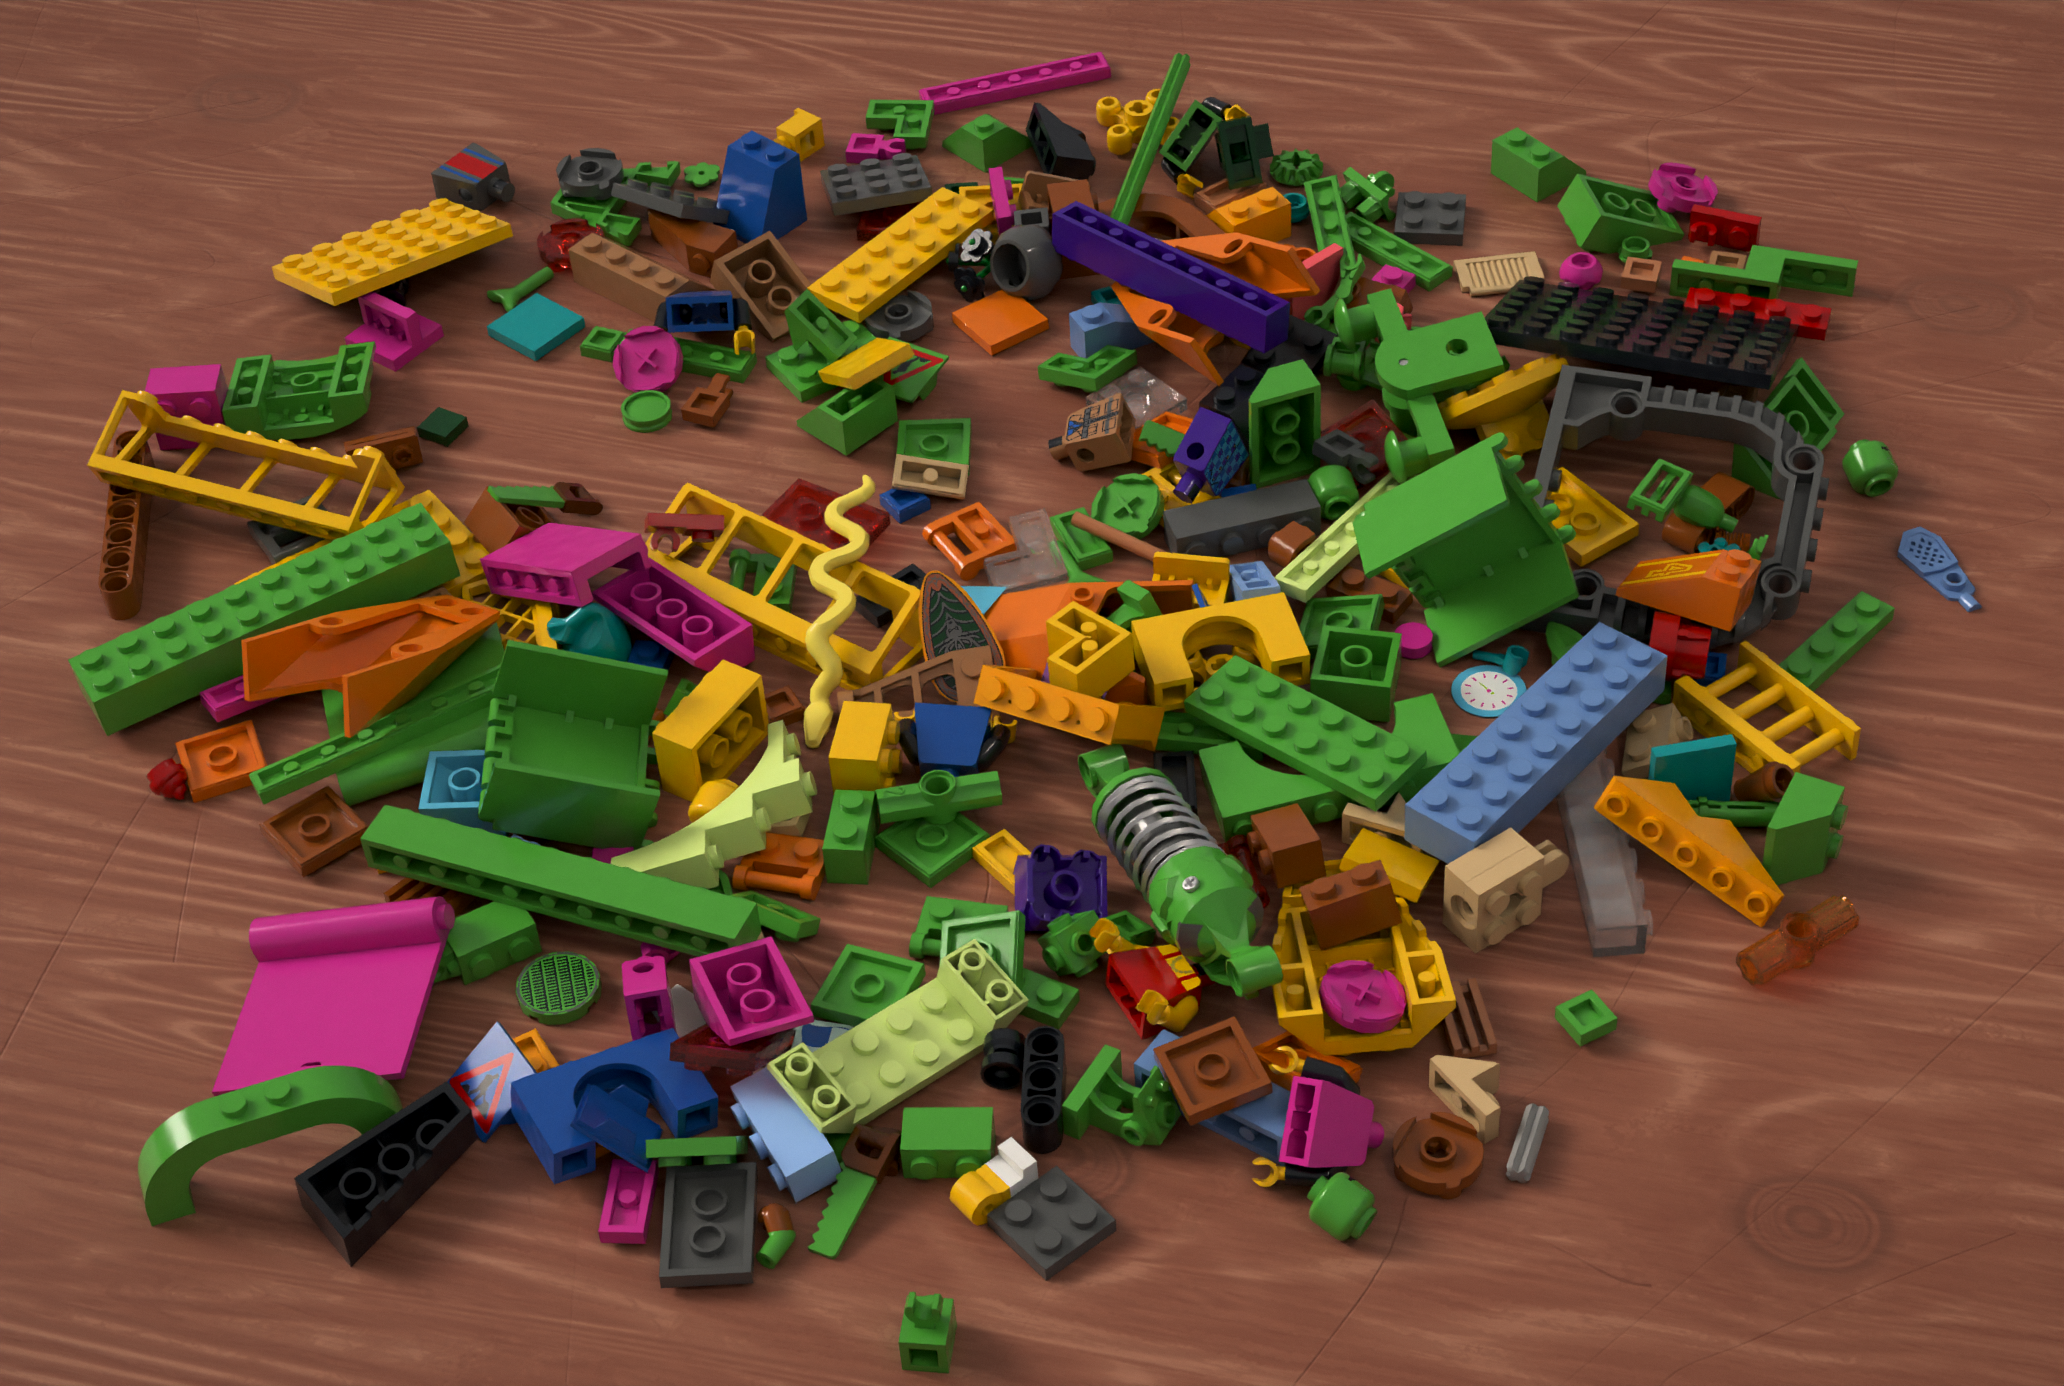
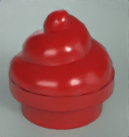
[146,758,188,800]

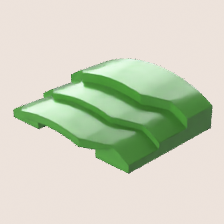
[222,341,376,440]

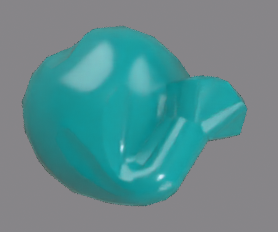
[547,602,632,662]

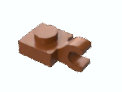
[681,373,733,428]

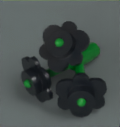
[946,228,994,302]

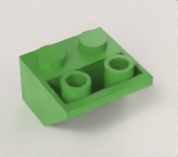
[796,377,898,456]

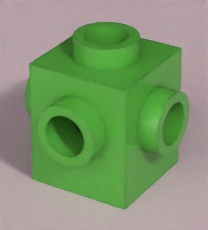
[1037,910,1107,978]

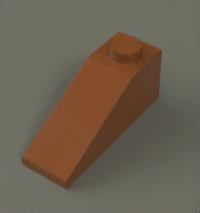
[647,208,738,278]

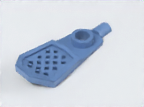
[1897,526,1982,612]

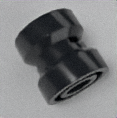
[980,1028,1026,1090]

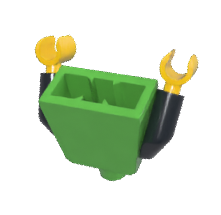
[1159,97,1252,200]

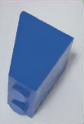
[713,131,807,244]

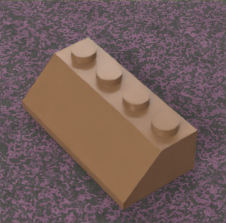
[568,233,717,321]

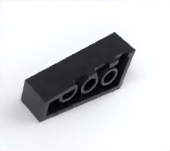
[294,1081,477,1267]

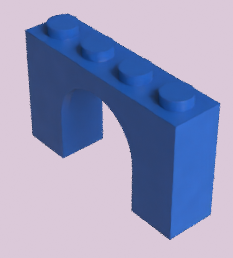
[511,1028,718,1185]

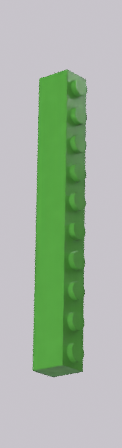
[360,804,762,957]

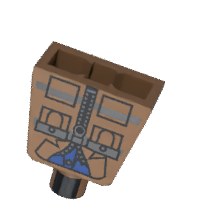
[1048,393,1136,472]

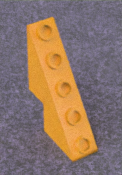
[1594,776,1784,927]

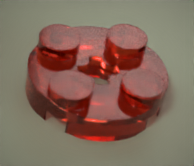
[537,218,604,272]

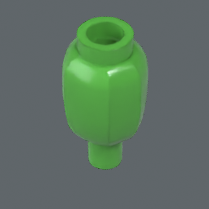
[1673,485,1738,533]

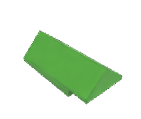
[1732,357,1845,499]

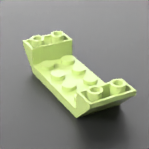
[767,939,1029,1133]

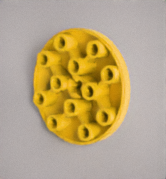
[1437,354,1569,460]

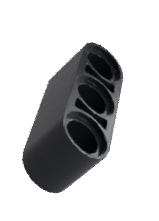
[1020,1026,1067,1154]

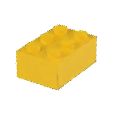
[652,660,769,802]

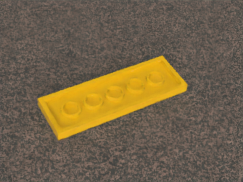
[807,187,994,323]

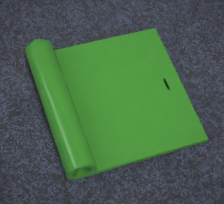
[321,623,505,806]

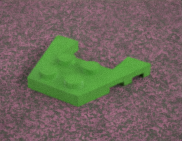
[550,161,681,246]

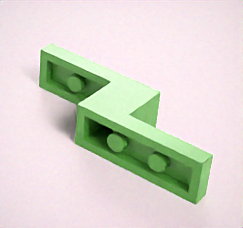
[1669,245,1858,299]

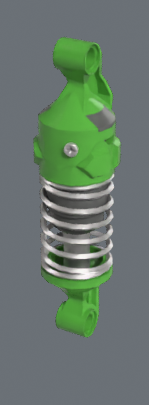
[1078,744,1283,1000]

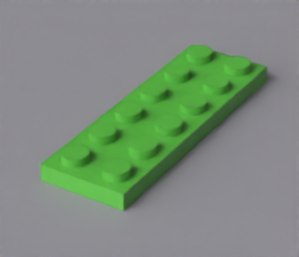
[1184,655,1427,811]

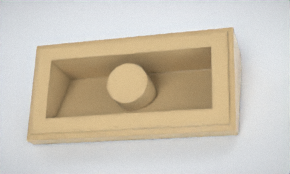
[891,454,969,500]

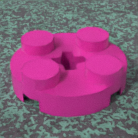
[1648,163,1718,213]

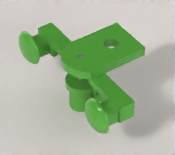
[1334,288,1504,484]

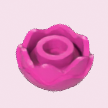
[1559,252,1603,290]

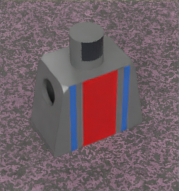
[431,142,515,211]

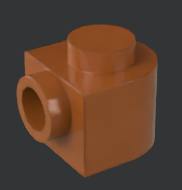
[1268,520,1316,568]

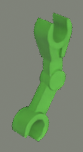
[1304,253,1365,329]

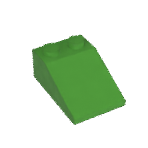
[1557,174,1685,254]

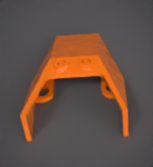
[1111,232,1321,386]
[984,580,1195,705]
[241,594,500,738]

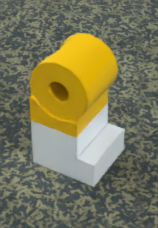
[950,1137,1038,1226]

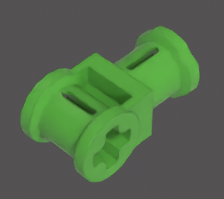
[1323,337,1371,381]

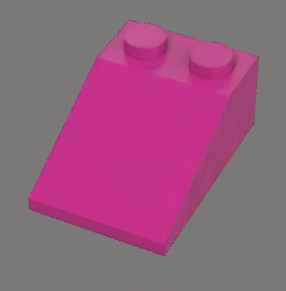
[689,936,814,1046]

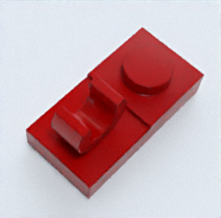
[1688,204,1762,252]
[644,513,724,552]

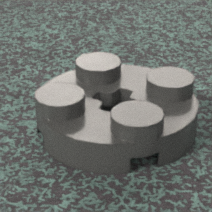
[556,148,624,200]
[865,290,934,342]

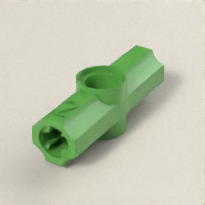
[875,770,1003,825]

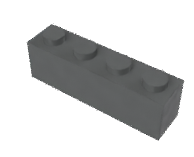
[1163,479,1321,557]

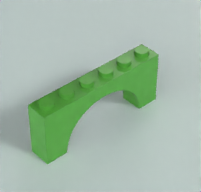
[1198,693,1459,846]

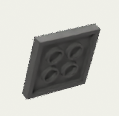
[820,153,932,216]

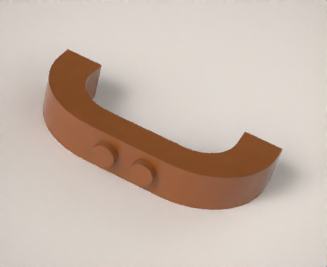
[1098,193,1225,240]

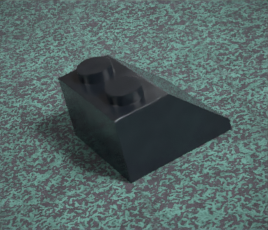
[1199,364,1265,457]

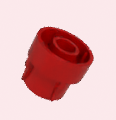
[1649,611,1712,682]

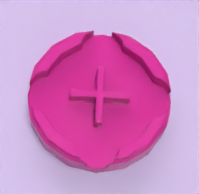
[613,326,683,393]
[1318,960,1407,1033]

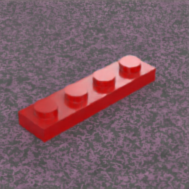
[1684,287,1832,341]

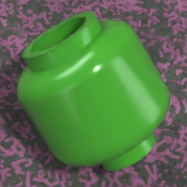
[1842,439,1898,497]
[1307,464,1359,520]
[1307,1172,1378,1241]

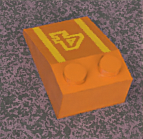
[1615,549,1762,632]

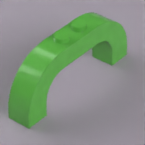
[138,1066,403,1226]

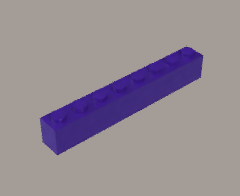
[1052,201,1290,354]

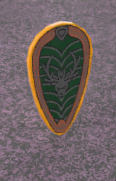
[918,570,1006,703]

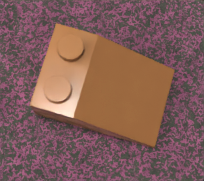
[710,231,811,342]

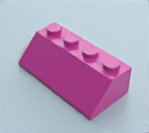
[591,558,755,672]

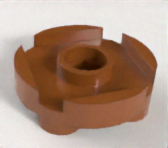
[1392,1112,1484,1200]

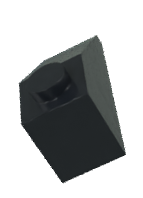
[1026,102,1096,180]

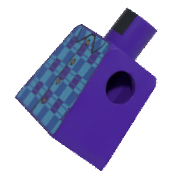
[1173,407,1249,503]

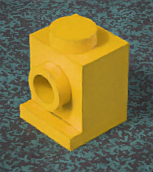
[774,108,825,162]

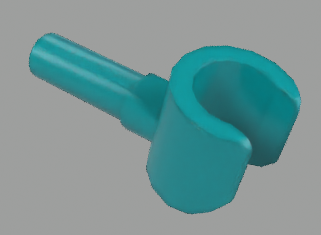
[1472,645,1529,675]

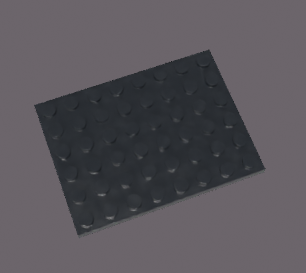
[1485,276,1799,390]

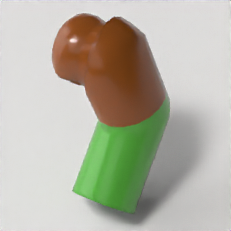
[756,1203,796,1269]

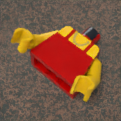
[1089,918,1215,1040]

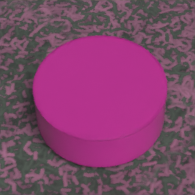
[1394,622,1433,659]

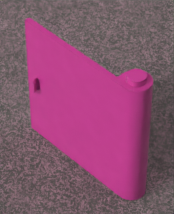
[212,896,455,1096]

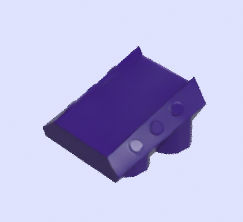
[1013,844,1108,931]

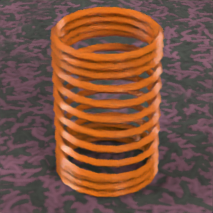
[1715,530,1751,552]

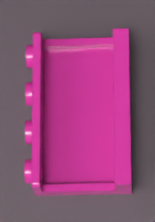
[480,523,651,607]

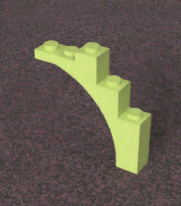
[611,720,817,889]

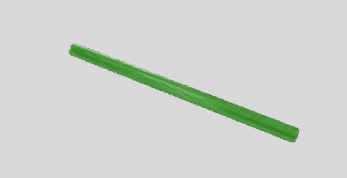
[1110,53,1191,225]

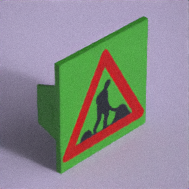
[878,336,949,403]

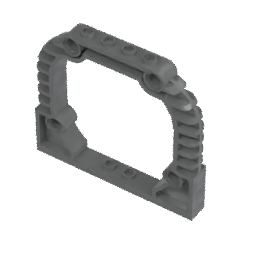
[1517,365,1829,649]

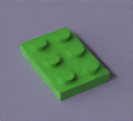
[765,320,876,403]

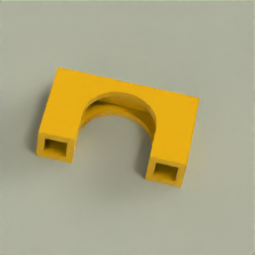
[1131,592,1310,711]

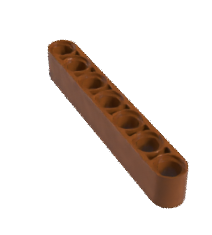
[98,430,155,620]

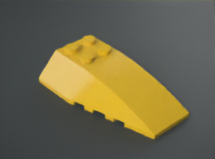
[1271,859,1456,1056]

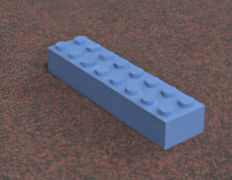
[1404,622,1668,864]

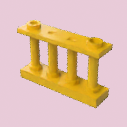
[1672,641,1861,774]

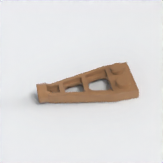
[837,645,1002,726]

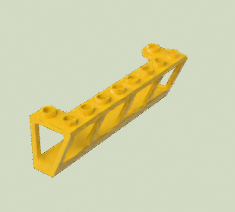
[87,390,405,540]
[645,482,924,690]

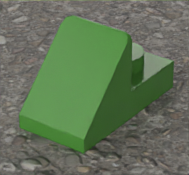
[784,289,858,363]

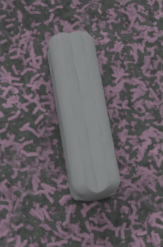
[1506,1103,1549,1183]

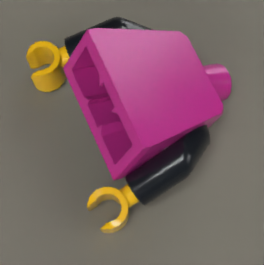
[1251,1046,1384,1187]

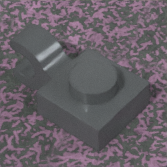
[1312,429,1379,484]

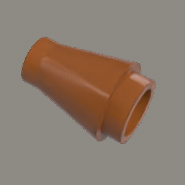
[1734,762,1794,802]

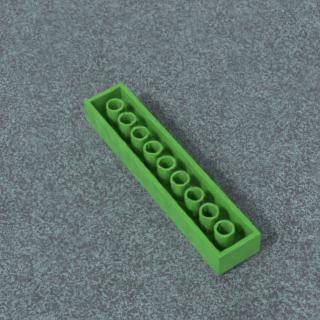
[68,503,460,736]

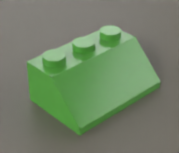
[1248,359,1321,489]

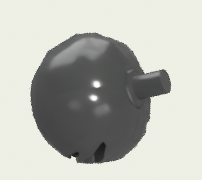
[990,225,1063,301]

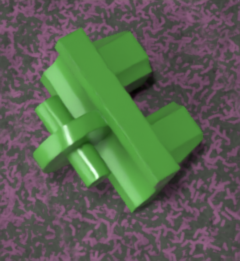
[1340,167,1396,223]

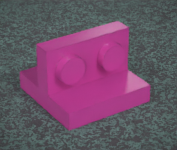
[345,291,444,372]

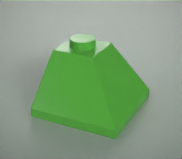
[942,114,1032,173]

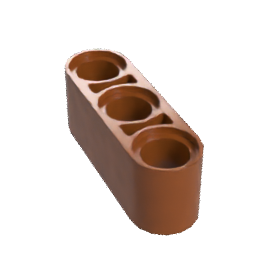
[1662,472,1755,554]

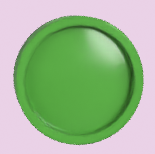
[621,390,672,433]

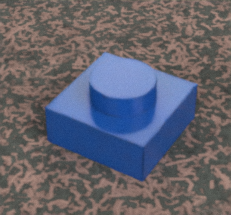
[627,640,675,671]

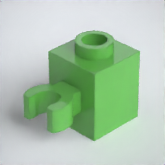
[898,1292,957,1373]

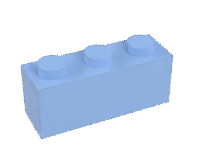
[730,1067,842,1203]

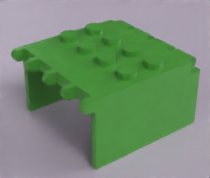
[1352,432,1580,668]
[478,640,668,850]

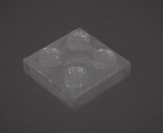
[1086,366,1187,430]

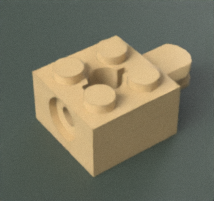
[1443,827,1569,953]

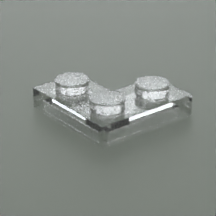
[983,508,1068,594]

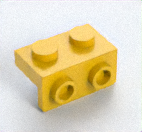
[1152,552,1230,609]

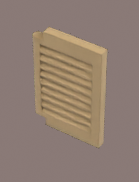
[1453,251,1545,297]

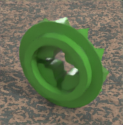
[1270,148,1323,186]

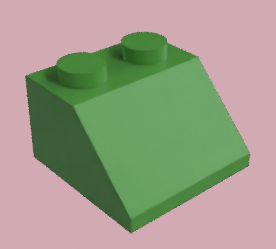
[1491,127,1586,202]
[1762,772,1848,885]

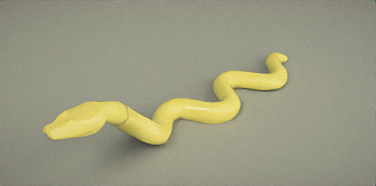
[804,475,875,749]

